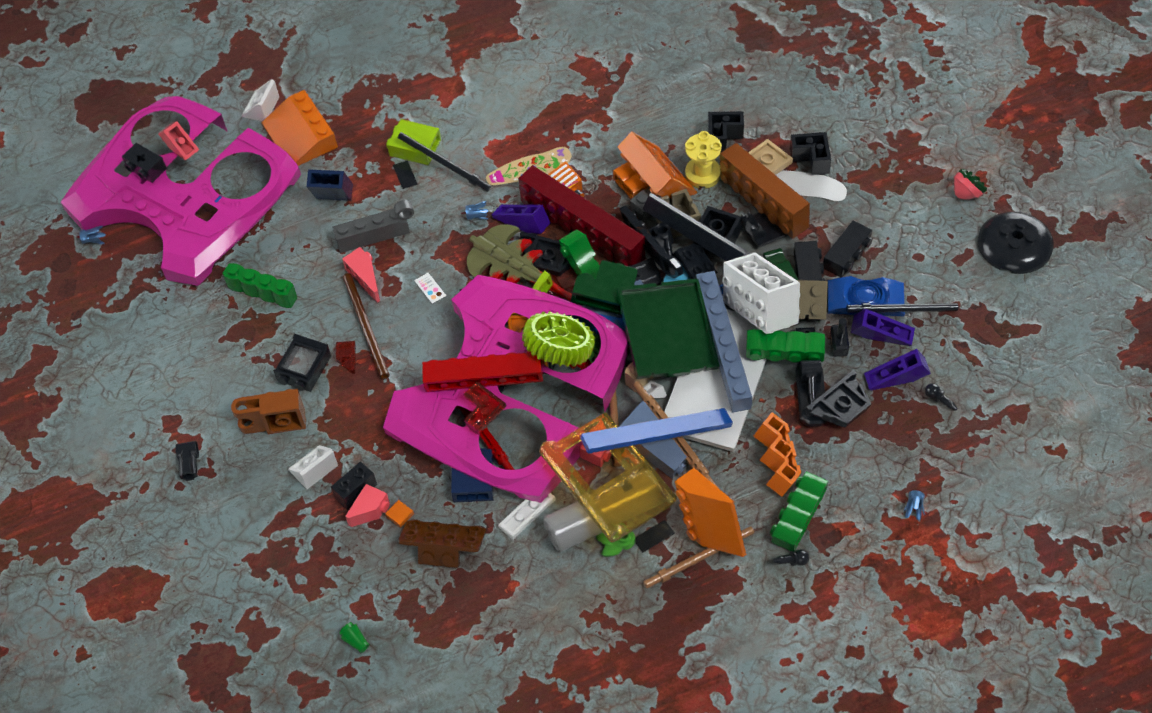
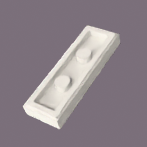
[498,490,555,540]

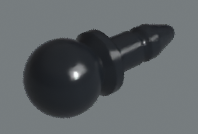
[925,383,958,411]
[772,549,810,566]

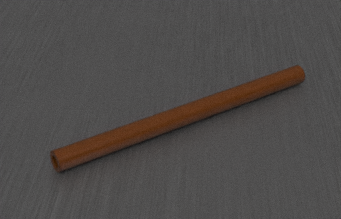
[343,273,390,379]

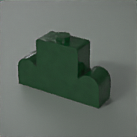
[571,260,638,315]

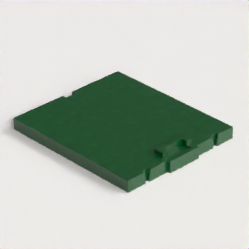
[616,279,720,379]

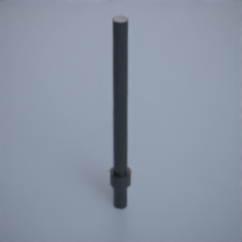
[398,132,491,192]
[846,303,959,312]

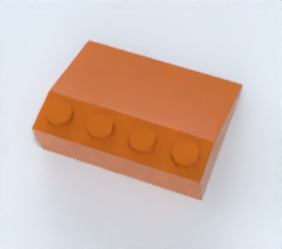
[261,90,338,166]
[617,131,697,198]
[674,468,746,557]

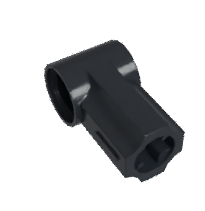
[176,441,199,481]

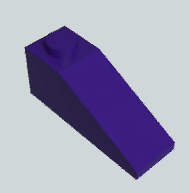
[492,204,550,234]
[851,309,915,346]
[864,349,931,390]

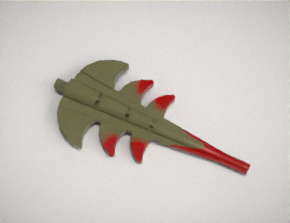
[467,224,572,302]

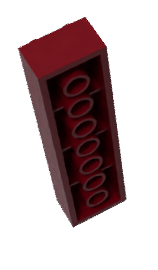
[518,165,646,267]

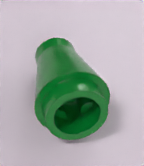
[339,622,370,653]

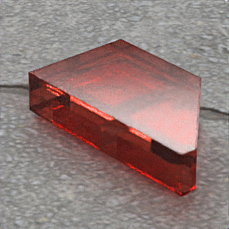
[336,341,356,374]

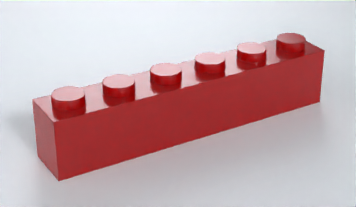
[422,351,543,392]

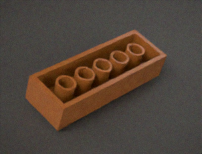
[719,143,810,239]

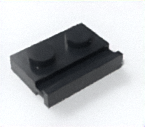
[629,257,663,286]

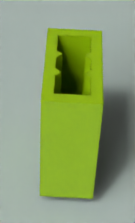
[386,119,441,165]

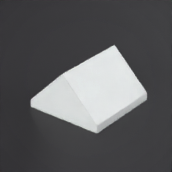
[242,79,279,121]
[289,445,338,489]

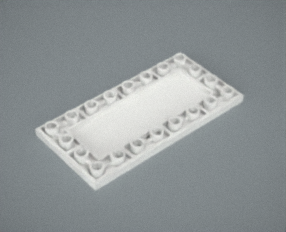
[664,309,767,452]

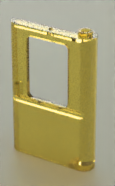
[539,412,677,542]

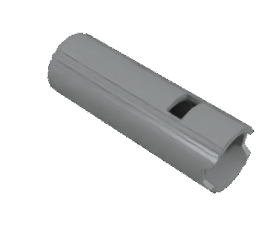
[543,467,667,552]

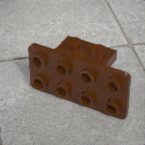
[399,519,486,568]

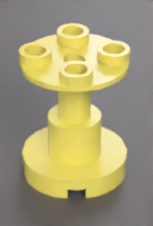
[685,131,722,188]

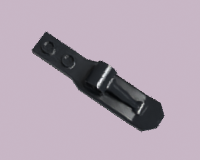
[619,205,683,278]
[795,327,827,427]

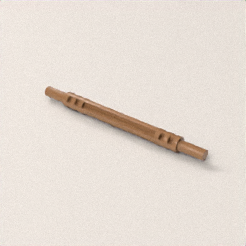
[633,381,717,486]

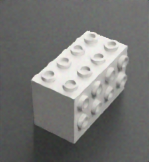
[722,253,800,334]

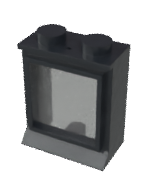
[273,334,331,392]

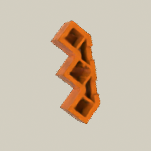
[754,412,802,497]

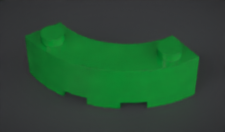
[559,229,600,279]

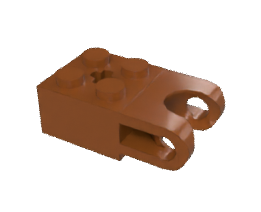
[231,389,306,434]

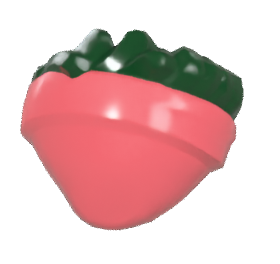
[954,169,987,200]

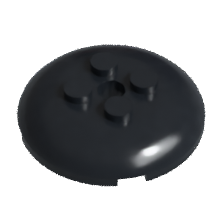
[978,212,1054,274]

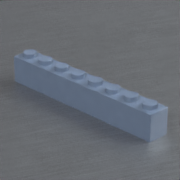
[696,271,752,413]

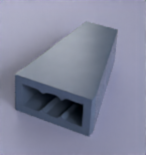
[619,401,687,479]

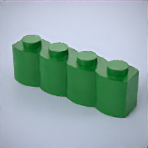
[222,263,298,308]
[746,329,825,363]
[770,471,828,552]

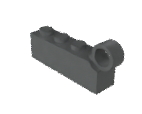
[332,200,414,253]

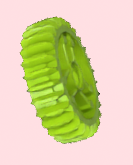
[522,311,595,367]

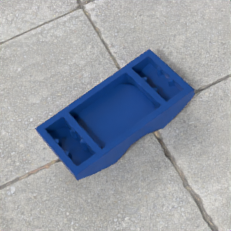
[828,276,905,316]

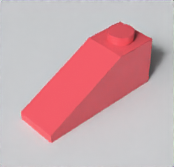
[342,247,380,303]

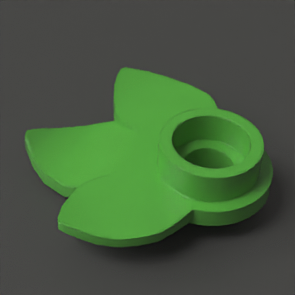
[596,523,636,557]

